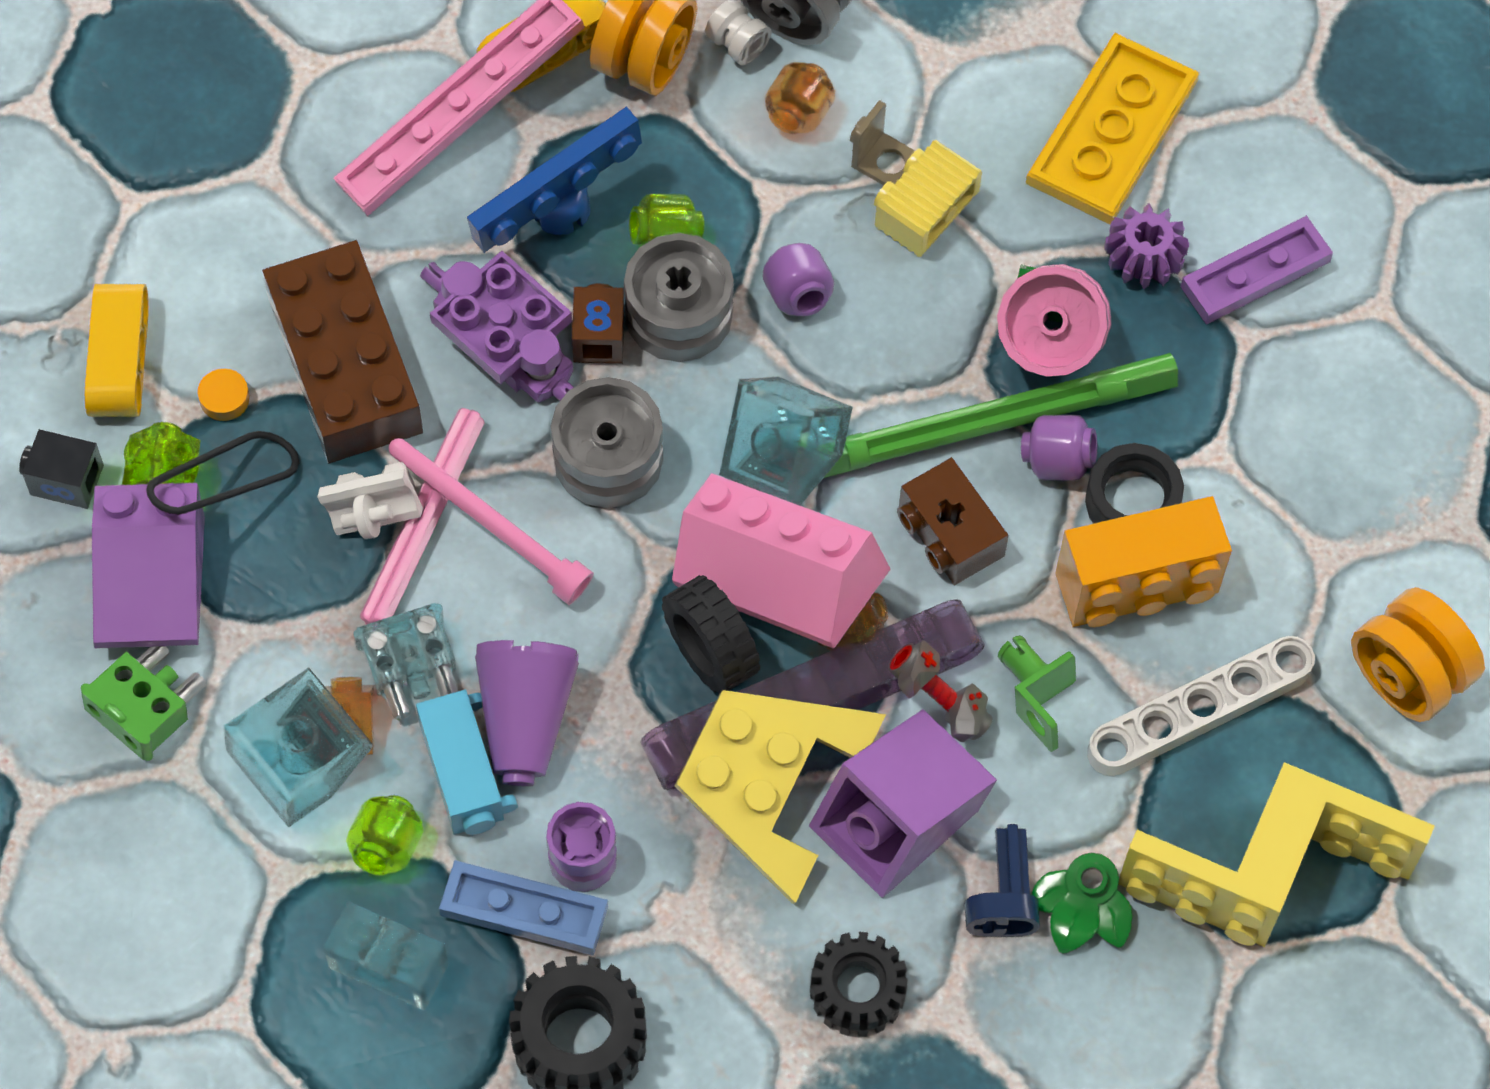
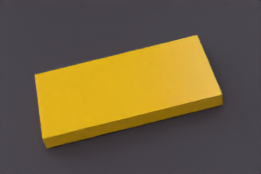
[1025,32,1200,224]

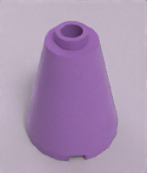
[475,640,579,786]

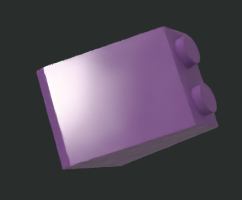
[809,709,997,898]

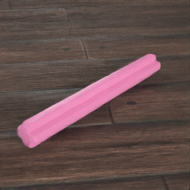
[360,408,484,630]

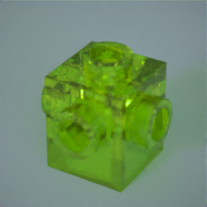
[122,422,201,485]

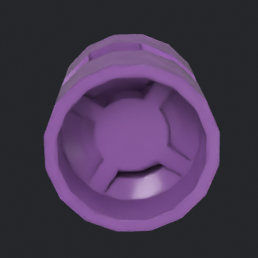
[546,802,617,892]

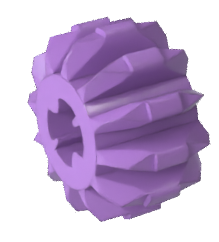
[1104,203,1189,289]

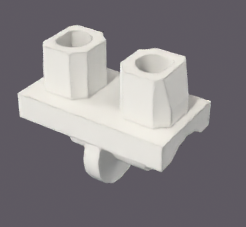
[317,462,423,539]

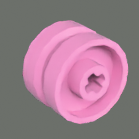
[997,264,1111,377]

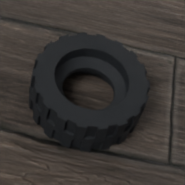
[662,575,761,694]

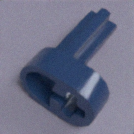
[965,824,1040,937]

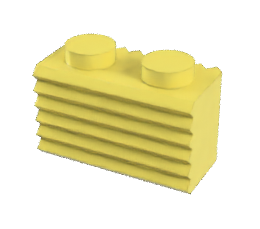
[874,140,982,257]

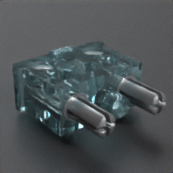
[353,602,458,720]

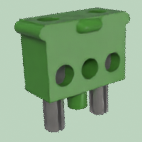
[81,646,206,761]

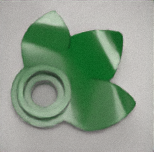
[1031,853,1133,954]

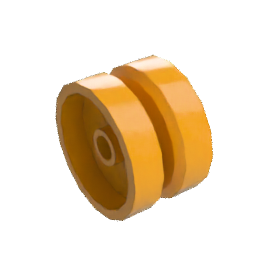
[589,0,697,96]
[1351,587,1485,722]

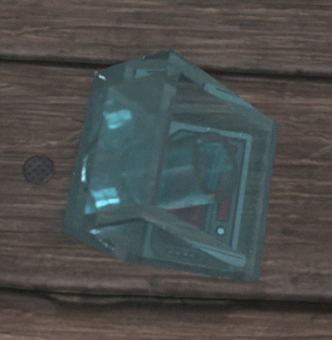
[719,376,853,506]
[223,667,372,828]

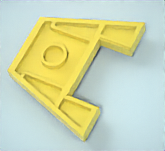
[675,690,886,904]

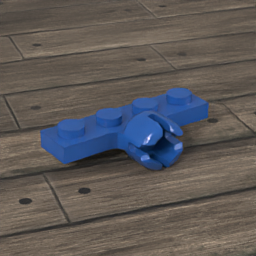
[467,106,642,253]

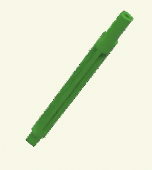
[813,353,1178,479]

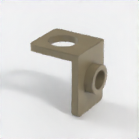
[850,100,915,186]

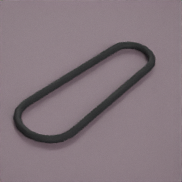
[146,431,300,515]

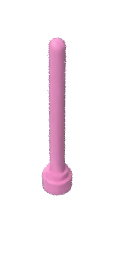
[389,438,594,605]

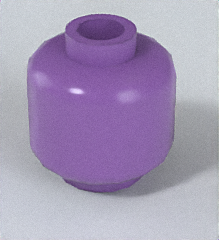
[762,243,834,316]
[1021,415,1097,480]

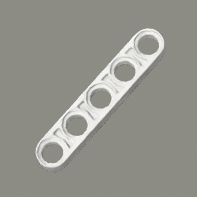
[1087,636,1315,776]

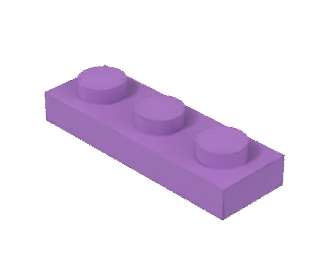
[1180,215,1333,325]

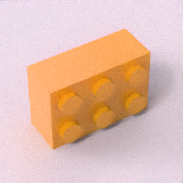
[1055,496,1232,627]

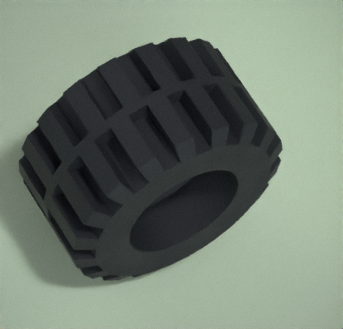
[509,956,647,1089]

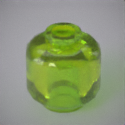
[629,194,705,247]
[346,795,424,875]

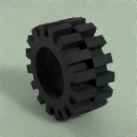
[810,931,908,1037]

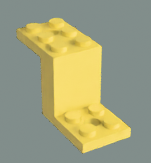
[1119,762,1435,947]

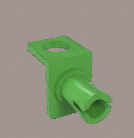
[997,635,1076,752]

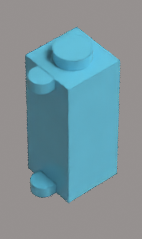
[416,689,518,835]

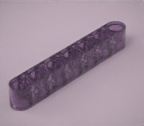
[640,599,985,790]

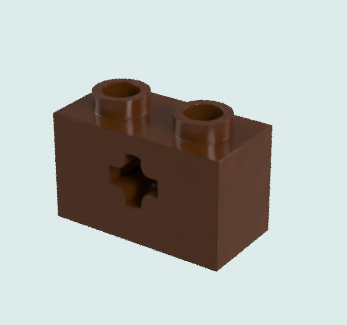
[897,457,1009,586]

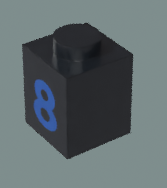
[19,429,104,509]

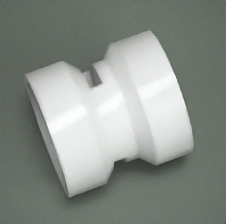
[705,0,772,65]

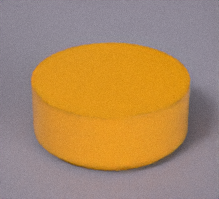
[198,368,250,421]

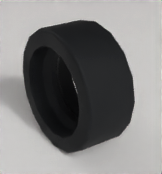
[1085,443,1184,524]

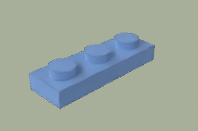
[439,860,608,956]

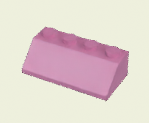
[672,473,890,648]

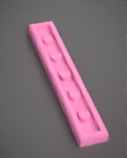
[333,0,585,217]

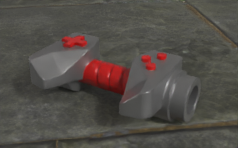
[888,640,992,743]

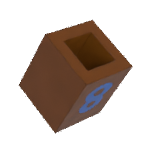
[572,283,625,364]

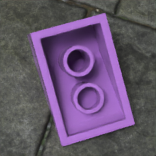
[92,483,205,648]

